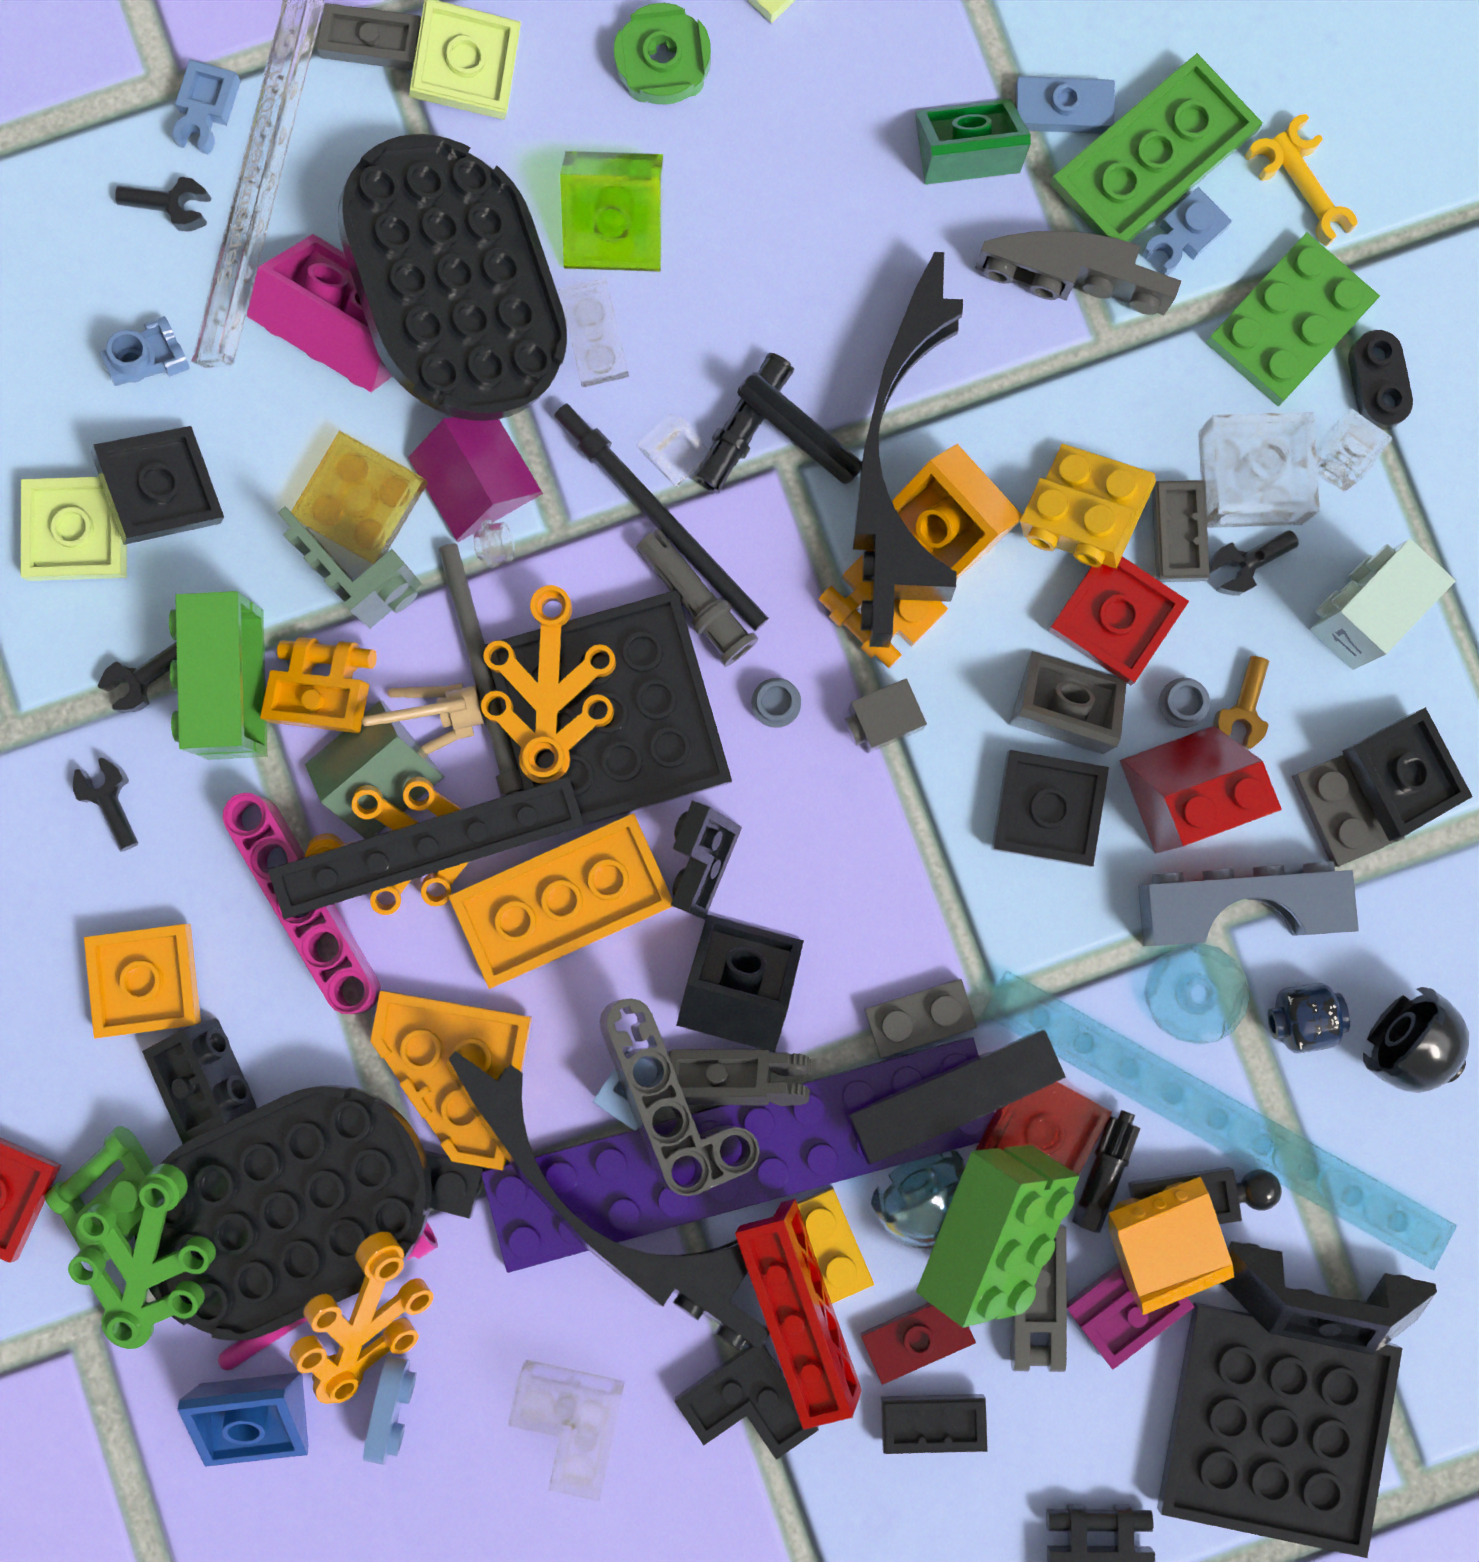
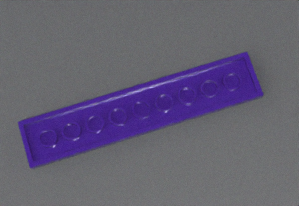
[481,1037,1001,1273]

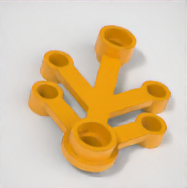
[481,585,616,784]
[305,777,468,915]
[289,1232,434,1404]

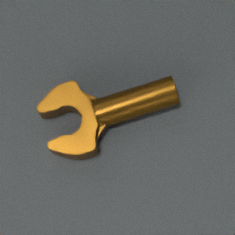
[1213,656,1270,750]

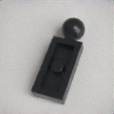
[1128,1167,1282,1224]

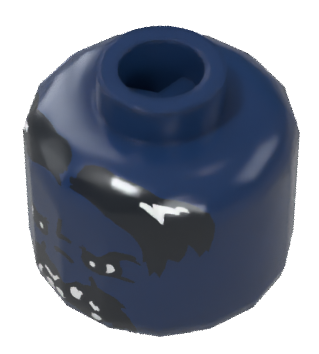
[1268,983,1350,1054]

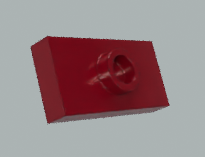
[860,1303,976,1385]

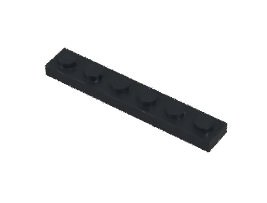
[268,776,584,919]

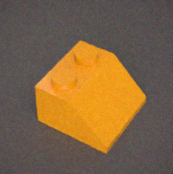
[892,444,1022,579]

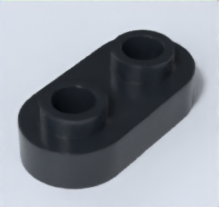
[1348,330,1413,430]

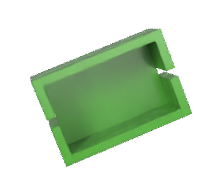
[169,591,268,760]
[916,1145,1080,1328]

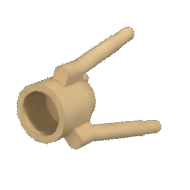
[362,683,484,755]

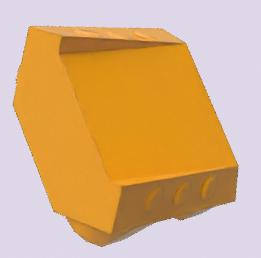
[1108,1177,1234,1315]

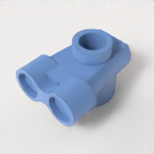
[99,316,190,386]

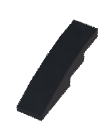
[847,1029,1066,1164]

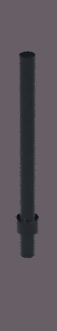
[554,403,769,632]

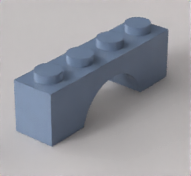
[1138,861,1359,946]

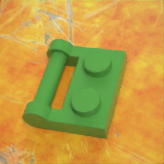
[45,1126,164,1262]

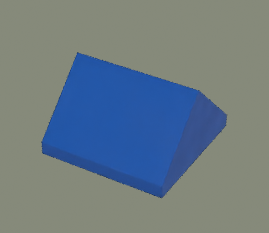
[177,1372,309,1467]

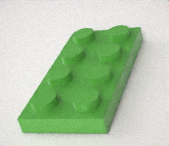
[1050,53,1263,242]

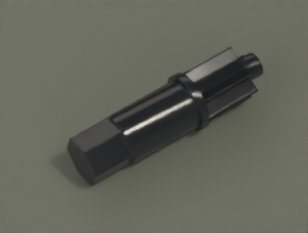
[1072,1109,1141,1233]

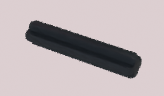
[737,372,862,484]

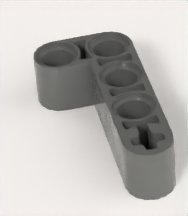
[599,998,760,1196]

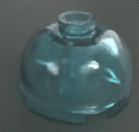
[871,1150,966,1250]

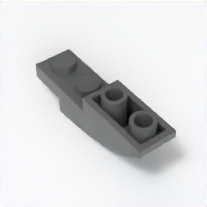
[975,231,1181,315]

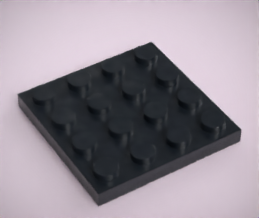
[484,590,733,826]
[1157,1302,1403,1558]

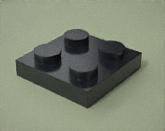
[90,426,224,545]
[1342,707,1473,841]
[991,750,1109,867]

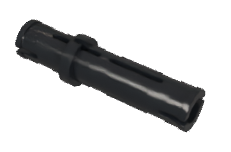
[692,352,795,494]

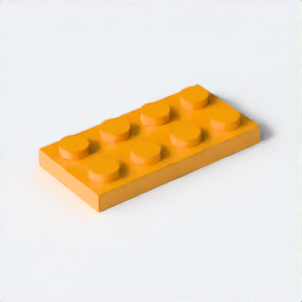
[448,813,673,989]

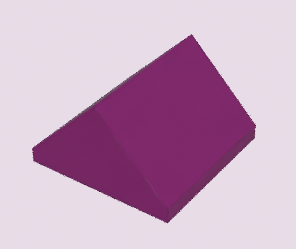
[408,417,543,542]

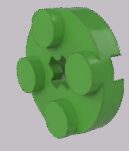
[614,3,711,105]

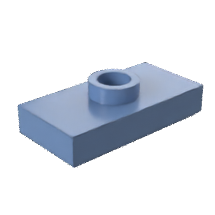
[1015,76,1115,133]

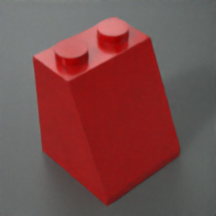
[1119,726,1282,854]

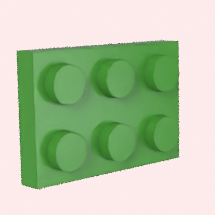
[1205,232,1380,407]

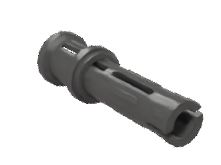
[635,529,759,667]

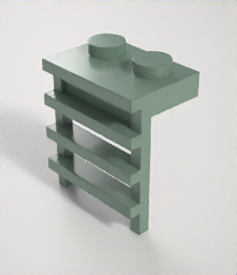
[277,506,422,629]

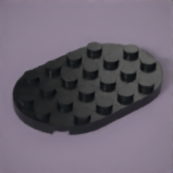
[337,134,567,421]
[135,1085,432,1341]

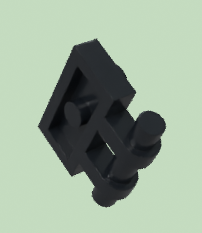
[1046,1504,1155,1562]

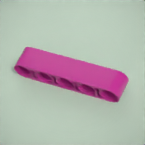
[222,793,381,1014]

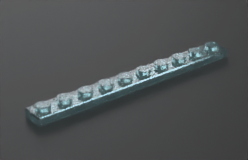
[981,971,1458,1271]

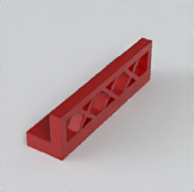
[735,1199,862,1430]

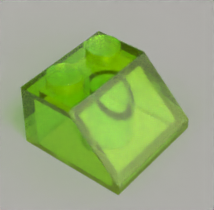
[560,151,664,272]

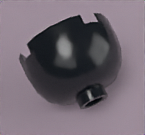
[1363,987,1469,1093]

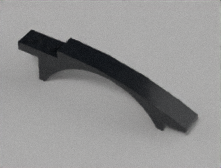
[852,252,963,648]
[445,1051,770,1351]

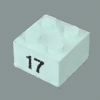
[1309,538,1456,670]

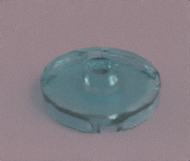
[1144,943,1250,1045]

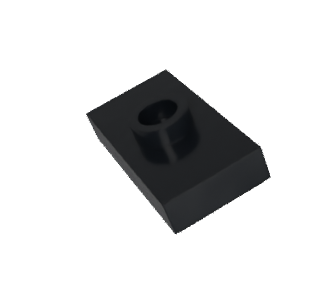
[881,1394,988,1454]

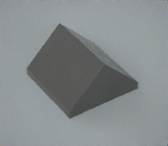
[1008,651,1127,754]

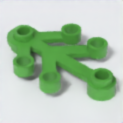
[68,1164,216,1349]

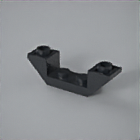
[1221,1241,1437,1355]

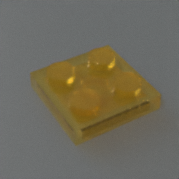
[291,430,428,565]

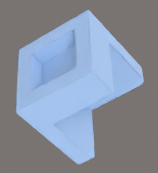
[593,1048,657,1131]

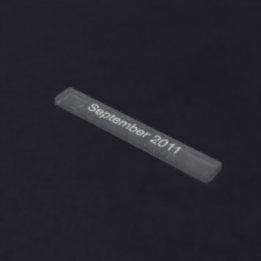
[191,0,325,368]

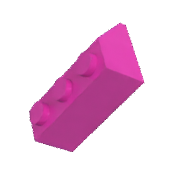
[246,234,393,392]

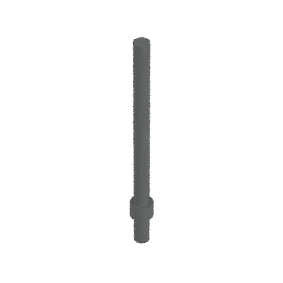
[438,543,525,797]

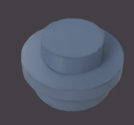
[1159,677,1210,728]
[751,678,801,728]

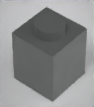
[844,678,927,754]

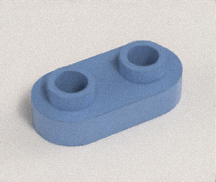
[363,1355,417,1465]

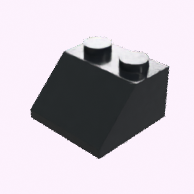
[676,914,804,1053]

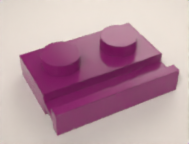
[1067,1262,1194,1370]

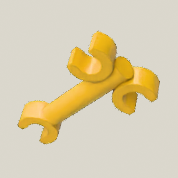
[1244,114,1358,247]

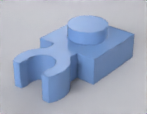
[172,59,241,155]
[1142,187,1232,275]

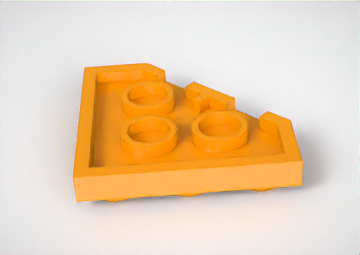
[370,990,532,1170]

